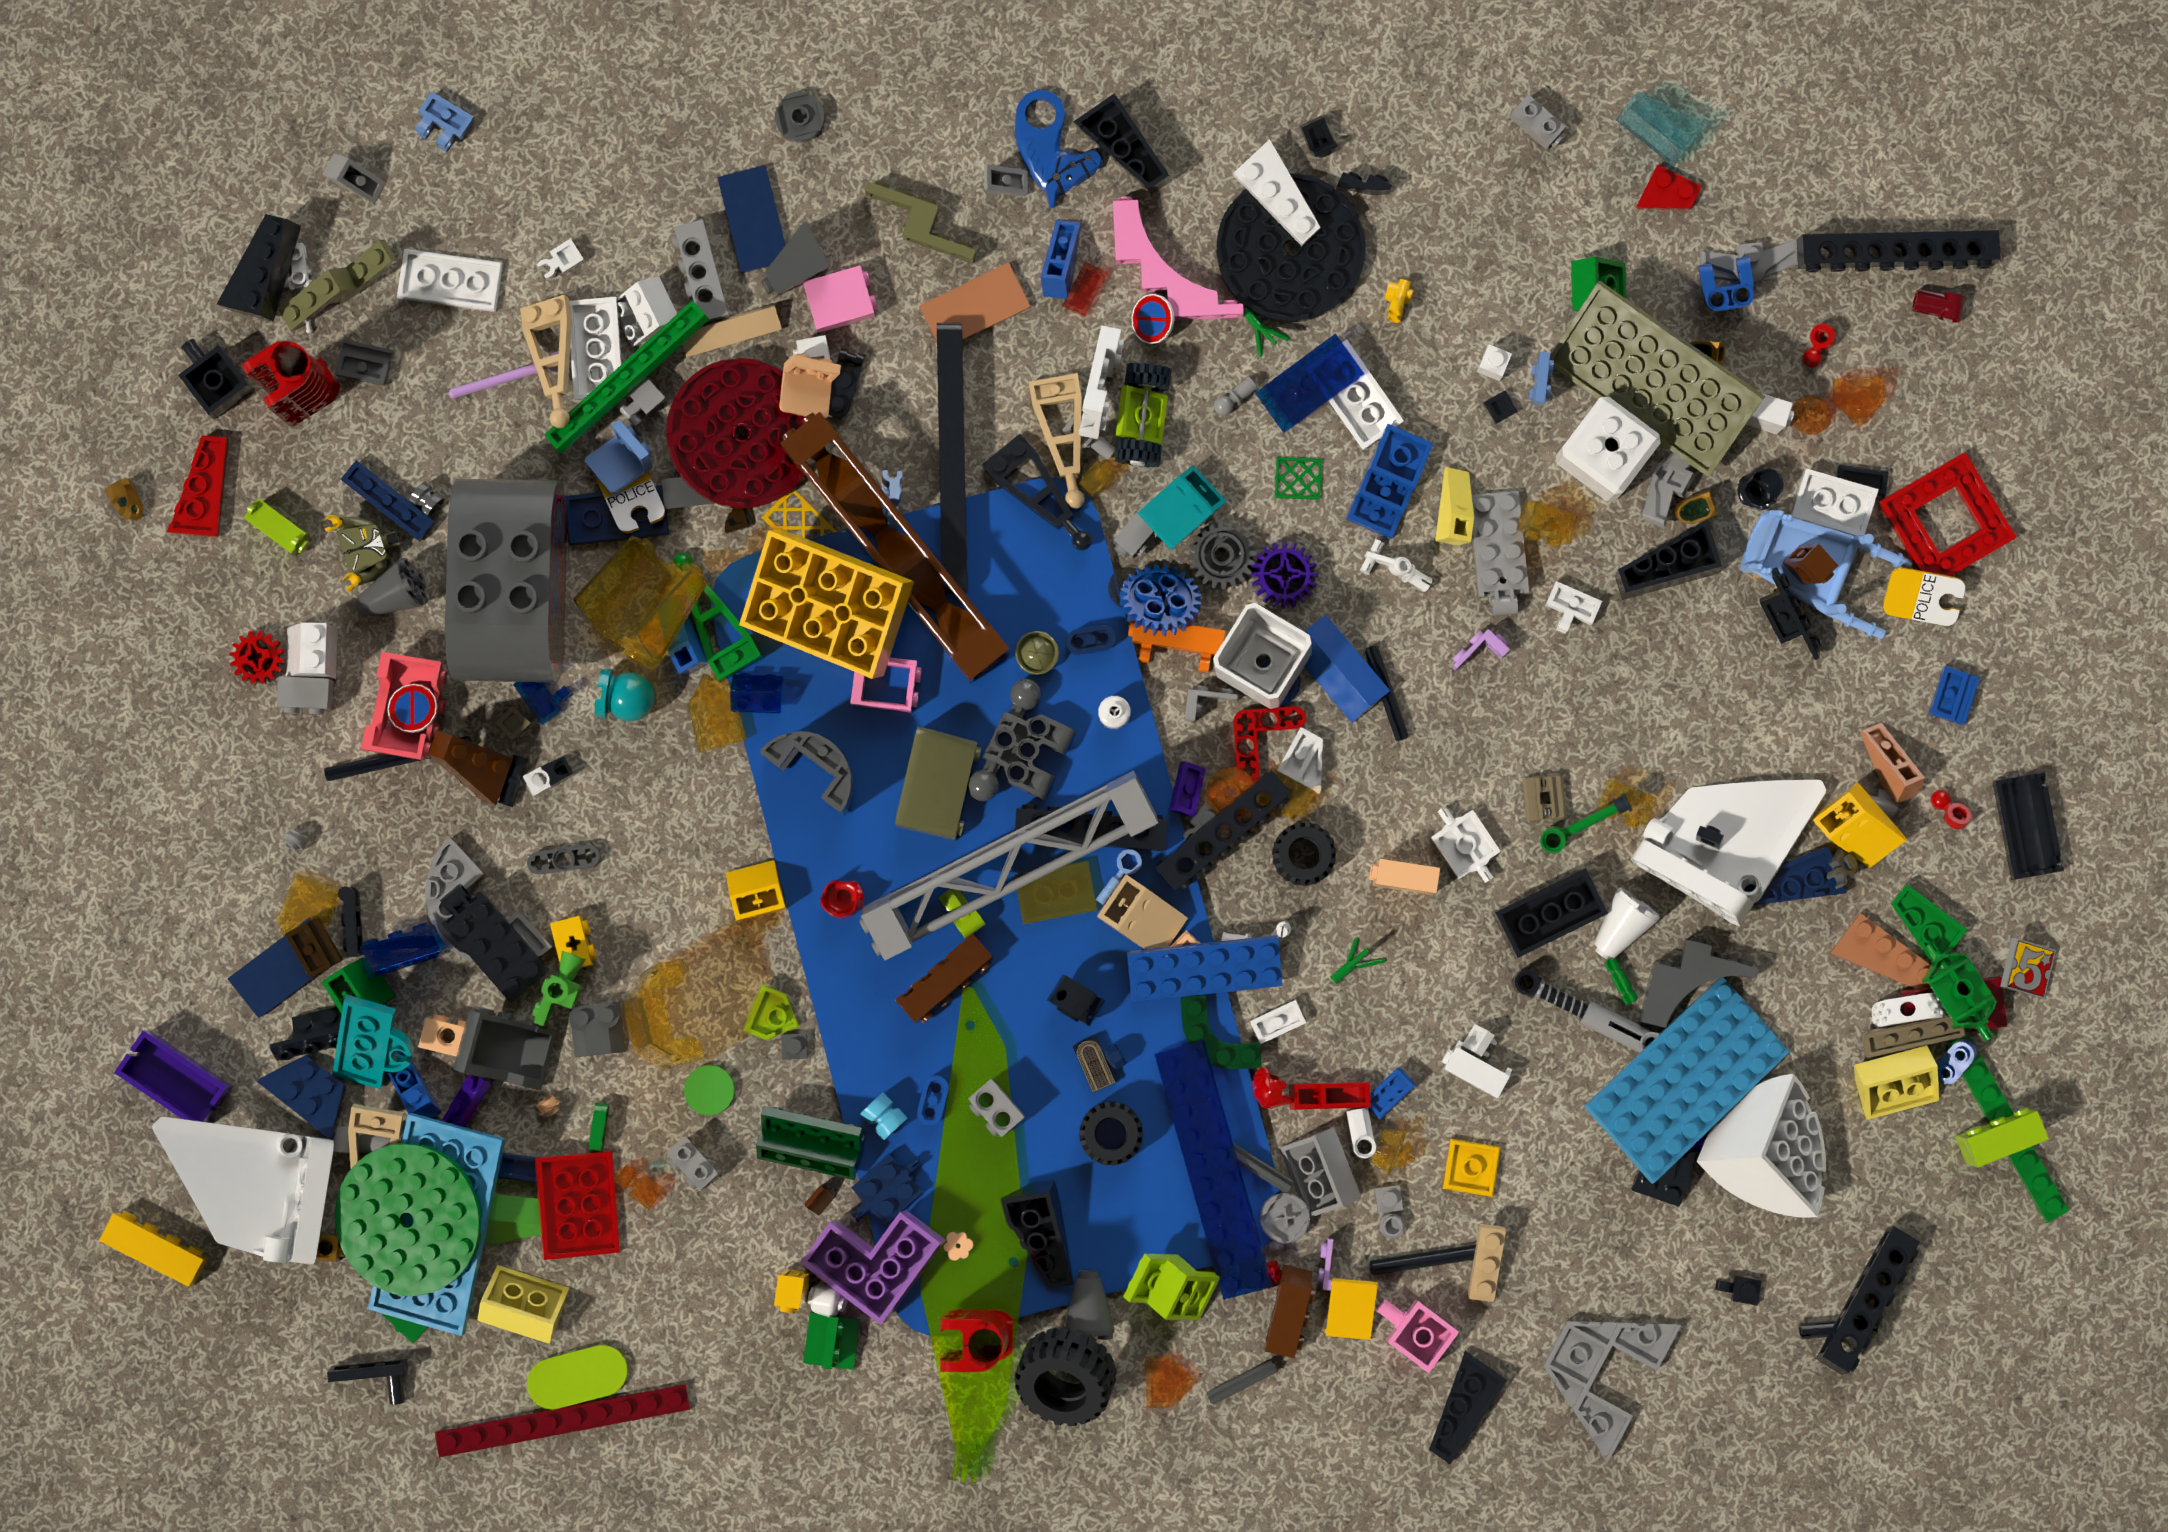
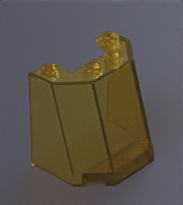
[573,535,707,671]
[622,959,713,1071]

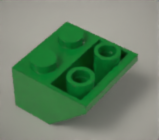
[321,954,396,1014]

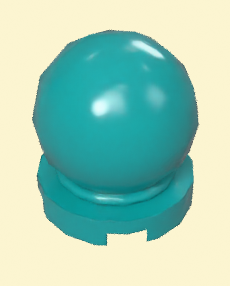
[595,669,655,722]

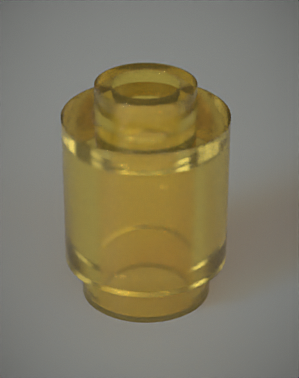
[1078,460,1115,497]

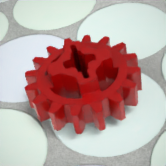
[229,630,286,685]

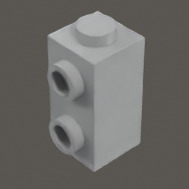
[1510,94,1566,150]
[1113,502,1158,559]

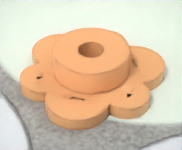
[944,1232,973,1260]

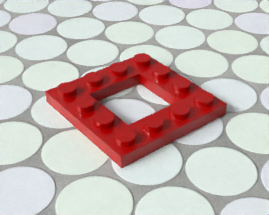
[1878,452,2017,576]

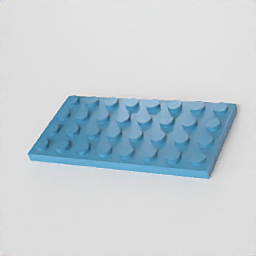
[1583,977,1790,1184]
[368,1113,506,1336]

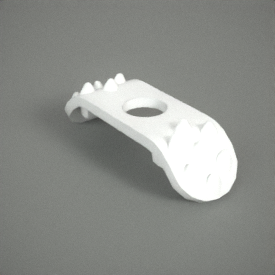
[1872,993,1947,1028]

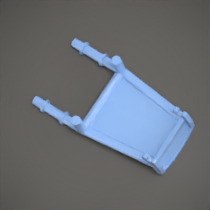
[1740,510,1913,639]

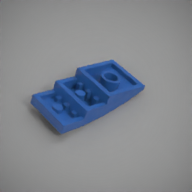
[1346,424,1433,539]

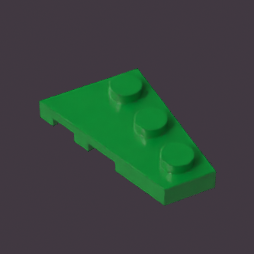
[1890,883,1968,963]

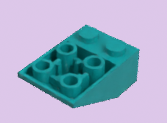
[1137,465,1227,550]

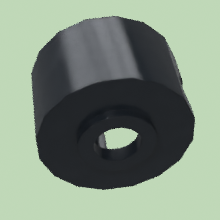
[1047,975,1105,1027]

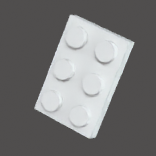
[1791,468,1879,536]

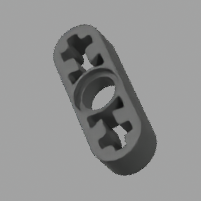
[527,845,601,875]

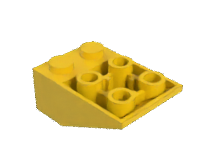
[1813,782,1907,868]

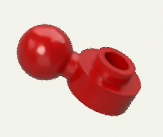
[1802,324,1837,368]
[1930,790,1972,830]

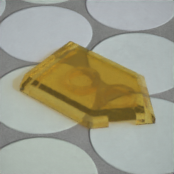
[688,673,747,753]
[276,873,340,936]

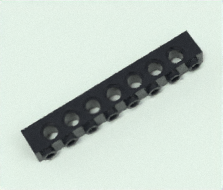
[1796,230,2001,273]

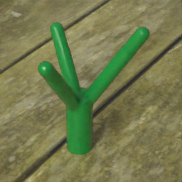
[1243,308,1290,357]
[1330,937,1387,984]

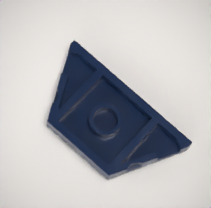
[257,1055,347,1140]

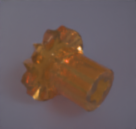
[1791,395,1831,435]

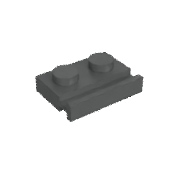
[335,339,393,386]

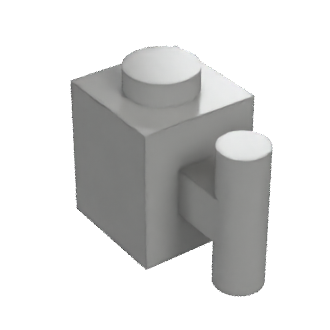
[615,377,668,428]

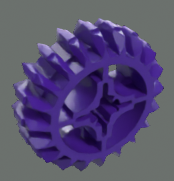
[1250,541,1318,609]

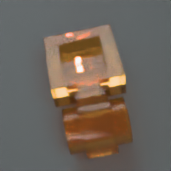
[614,1164,665,1210]

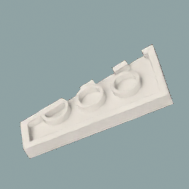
[1233,139,1320,246]

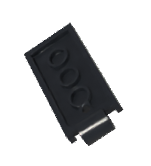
[440,884,550,1003]

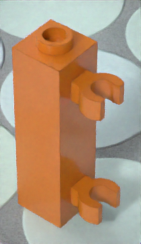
[1128,621,1225,673]

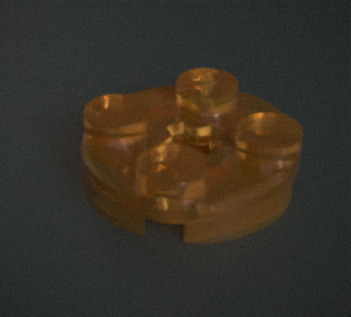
[1206,766,1254,817]

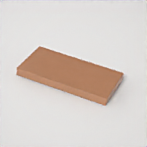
[919,262,1031,341]

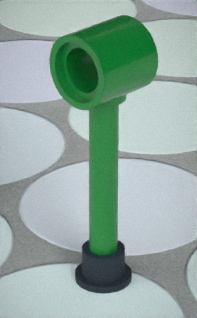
[1540,793,1633,854]

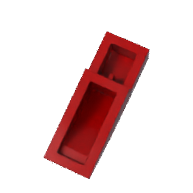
[1289,1082,1371,1110]

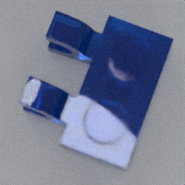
[513,682,574,725]

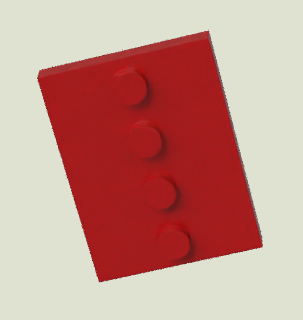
[535,1151,620,1260]

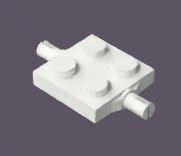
[1430,806,1501,883]

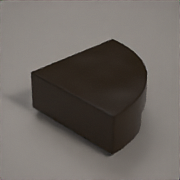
[725,508,750,534]

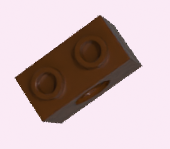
[1782,544,1838,584]

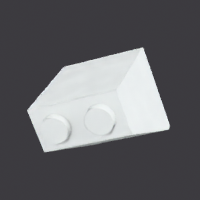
[286,622,338,679]

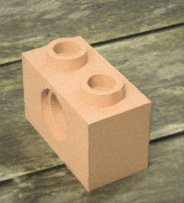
[418,1014,466,1056]

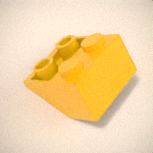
[726,860,787,922]

